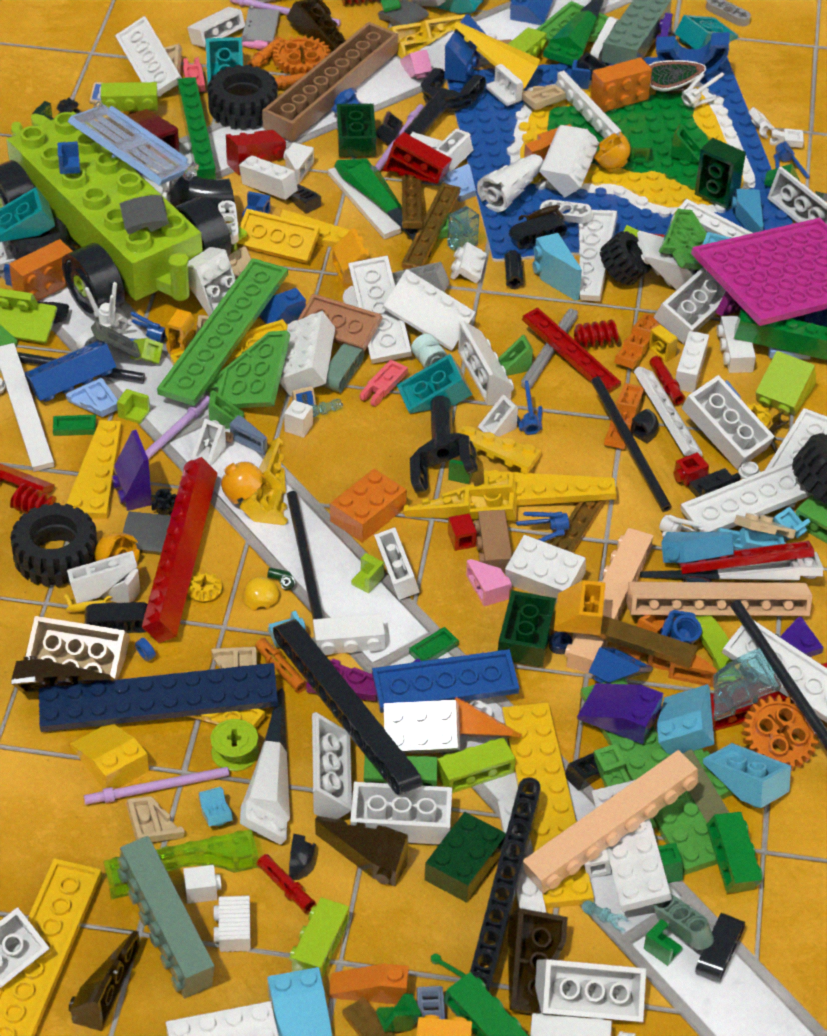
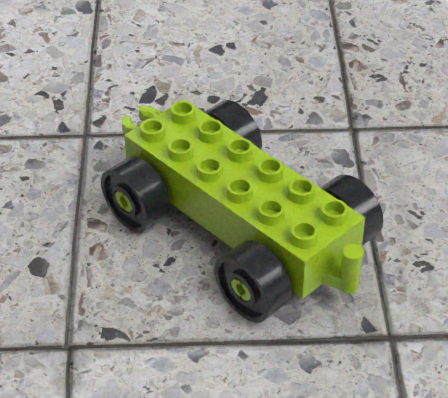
[0,111,231,318]

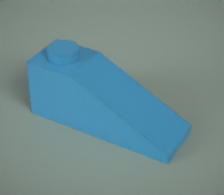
[731,189,764,233]
[661,532,734,563]

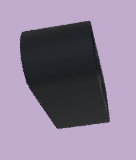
[508,213,567,249]
[84,602,148,633]
[695,912,746,982]

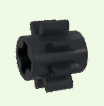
[57,97,80,114]
[151,489,177,515]

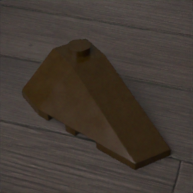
[286,0,346,52]
[11,656,115,693]
[315,816,408,886]
[508,908,568,1014]
[68,930,140,1031]

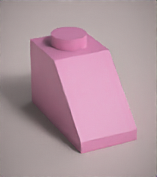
[400,49,432,79]
[466,559,512,607]

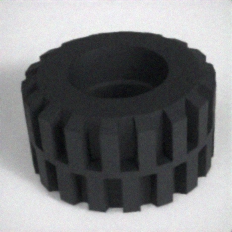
[600,231,652,286]

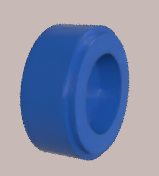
[135,638,156,661]

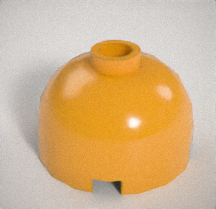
[593,132,631,169]
[221,462,265,504]
[95,532,140,563]

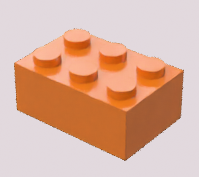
[590,57,652,112]
[9,239,72,301]
[330,469,407,543]

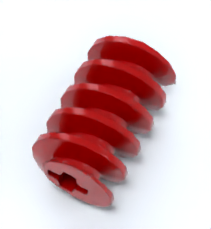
[574,319,619,349]
[10,483,57,514]

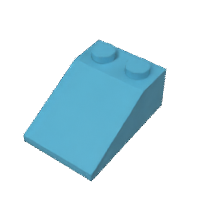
[532,233,582,301]
[657,684,714,755]
[703,743,791,808]
[267,967,332,1036]

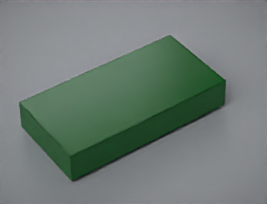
[53,415,96,436]
[409,627,459,661]

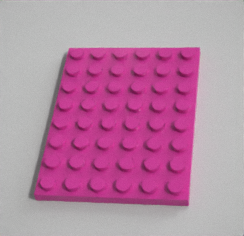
[691,218,827,326]

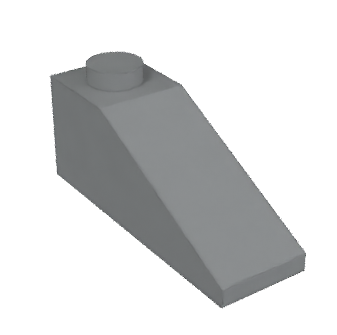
[392,262,449,292]

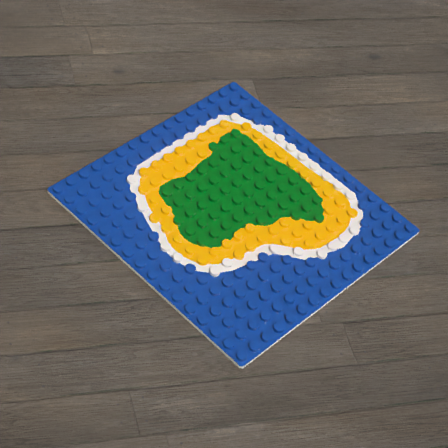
[446,57,793,262]

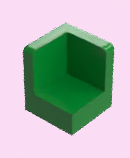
[629,134,650,163]
[448,459,473,484]
[658,842,683,883]
[643,919,683,966]
[376,994,422,1032]

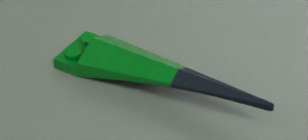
[543,0,604,66]
[334,158,431,257]

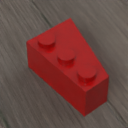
[225,130,286,176]
[383,132,452,184]

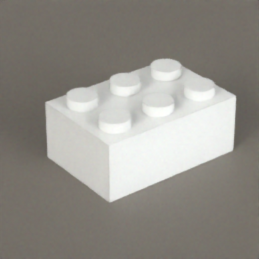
[505,535,586,603]
[384,700,460,755]

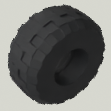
[9,216,69,260]

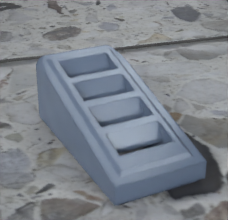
[230,415,268,455]
[416,986,445,1019]

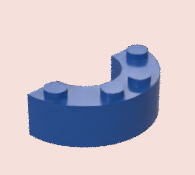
[656,32,730,76]

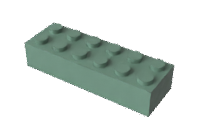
[602,0,672,64]
[117,836,214,999]

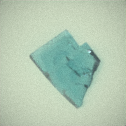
[713,648,782,721]

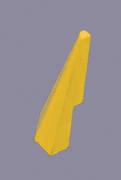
[388,14,466,59]
[452,21,540,90]
[239,437,288,525]
[403,472,517,521]

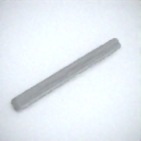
[521,308,578,389]

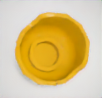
[242,577,279,610]

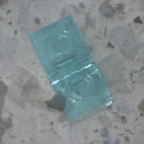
[447,206,479,251]

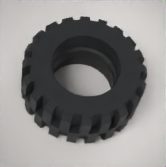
[208,65,278,130]
[792,433,827,506]
[10,503,98,587]

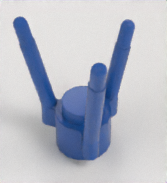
[773,141,809,179]
[129,312,166,343]
[517,380,542,435]
[516,512,569,542]

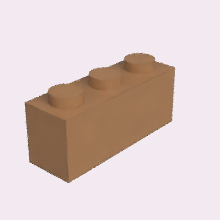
[474,510,512,574]

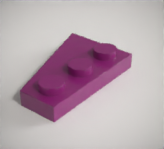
[306,658,377,701]

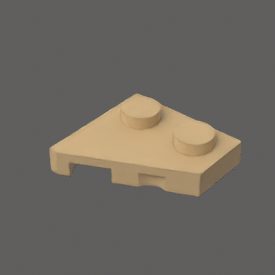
[522,85,566,110]

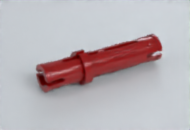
[649,356,685,405]
[257,854,316,913]

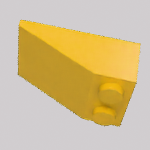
[70,724,149,789]

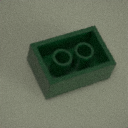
[336,103,376,157]
[695,138,746,209]
[498,590,556,667]
[424,811,506,903]

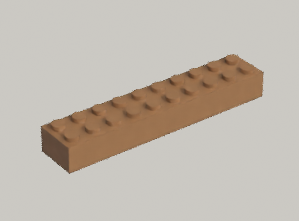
[262,22,398,142]

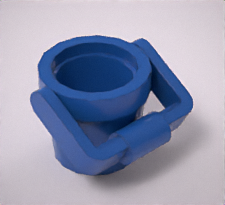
[331,87,361,114]
[661,610,702,644]

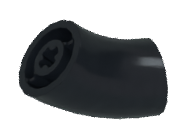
[170,173,235,213]

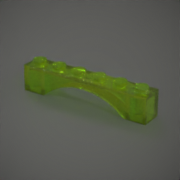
[104,829,259,899]

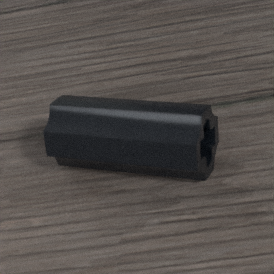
[504,250,523,289]

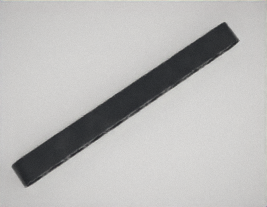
[273,619,422,796]
[470,777,541,994]

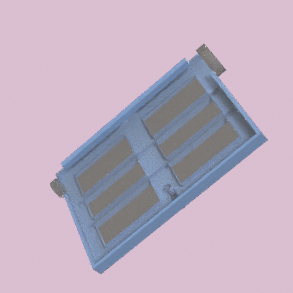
[68,101,199,185]

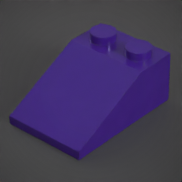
[112,430,151,511]
[577,683,663,744]

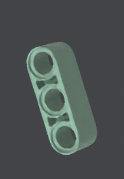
[320,343,364,393]
[653,894,714,950]

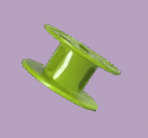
[210,719,259,772]

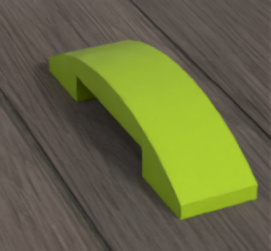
[696,615,743,683]

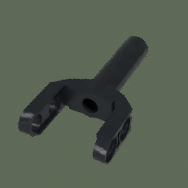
[404,68,486,135]
[410,395,478,494]

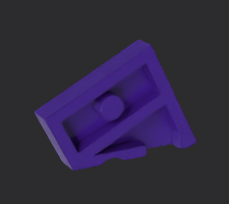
[655,13,672,45]
[780,617,823,657]

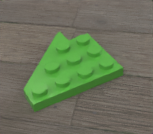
[536,1,609,45]
[659,209,707,270]
[206,330,291,408]

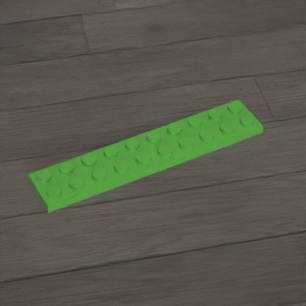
[157,258,289,406]
[580,679,717,875]

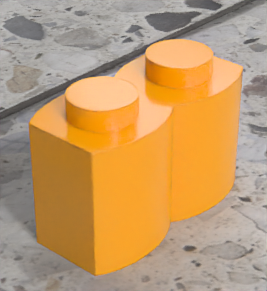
[165,309,195,355]

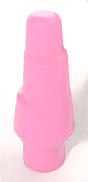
[242,40,269,50]

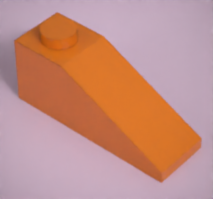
[455,697,522,739]
[328,963,409,1004]

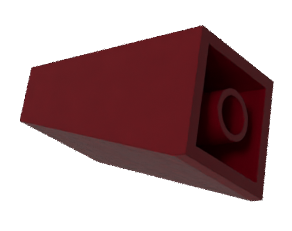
[127,109,180,159]

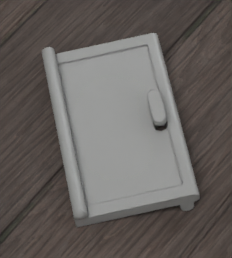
[242,5,280,43]

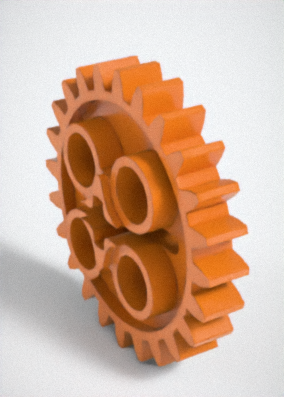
[273,35,331,75]
[741,695,819,771]

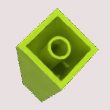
[756,351,816,416]

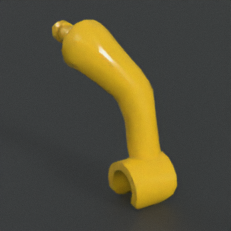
[64,594,113,613]

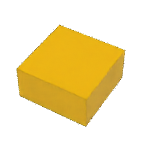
[649,325,678,362]

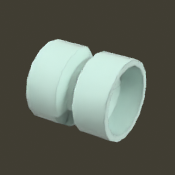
[411,334,447,368]

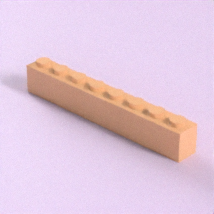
[564,528,653,676]
[626,582,812,616]
[523,750,699,894]

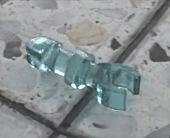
[310,399,343,418]
[582,901,630,931]

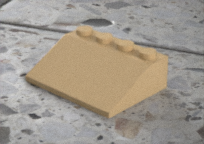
[26,616,130,680]

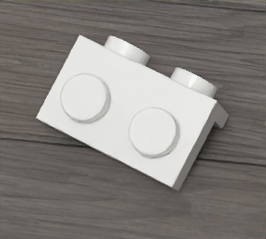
[486,64,523,106]
[450,242,487,283]

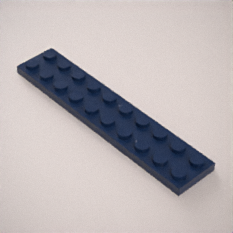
[39,663,278,732]

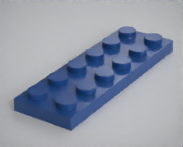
[372,649,519,713]

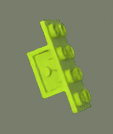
[0,288,57,343]

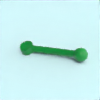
[431,953,466,978]

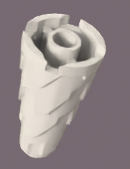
[477,154,543,212]

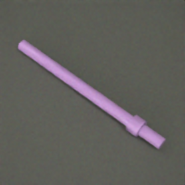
[375,104,424,171]
[145,396,210,460]
[84,767,229,805]

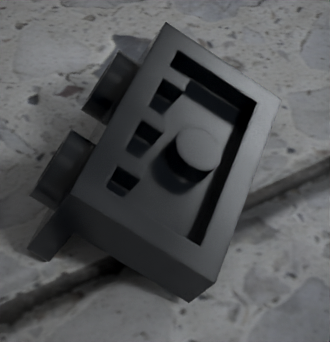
[689,468,741,498]

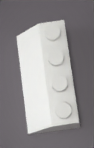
[539,125,599,198]
[767,167,827,224]
[382,269,475,351]
[458,321,514,406]
[312,712,352,819]
[0,907,49,988]
[535,959,646,1022]

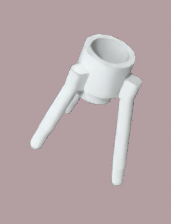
[682,73,724,108]
[85,282,117,325]
[659,515,703,537]

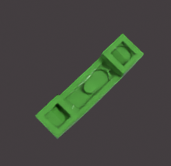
[593,744,657,829]

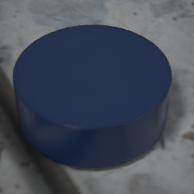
[549,632,572,655]

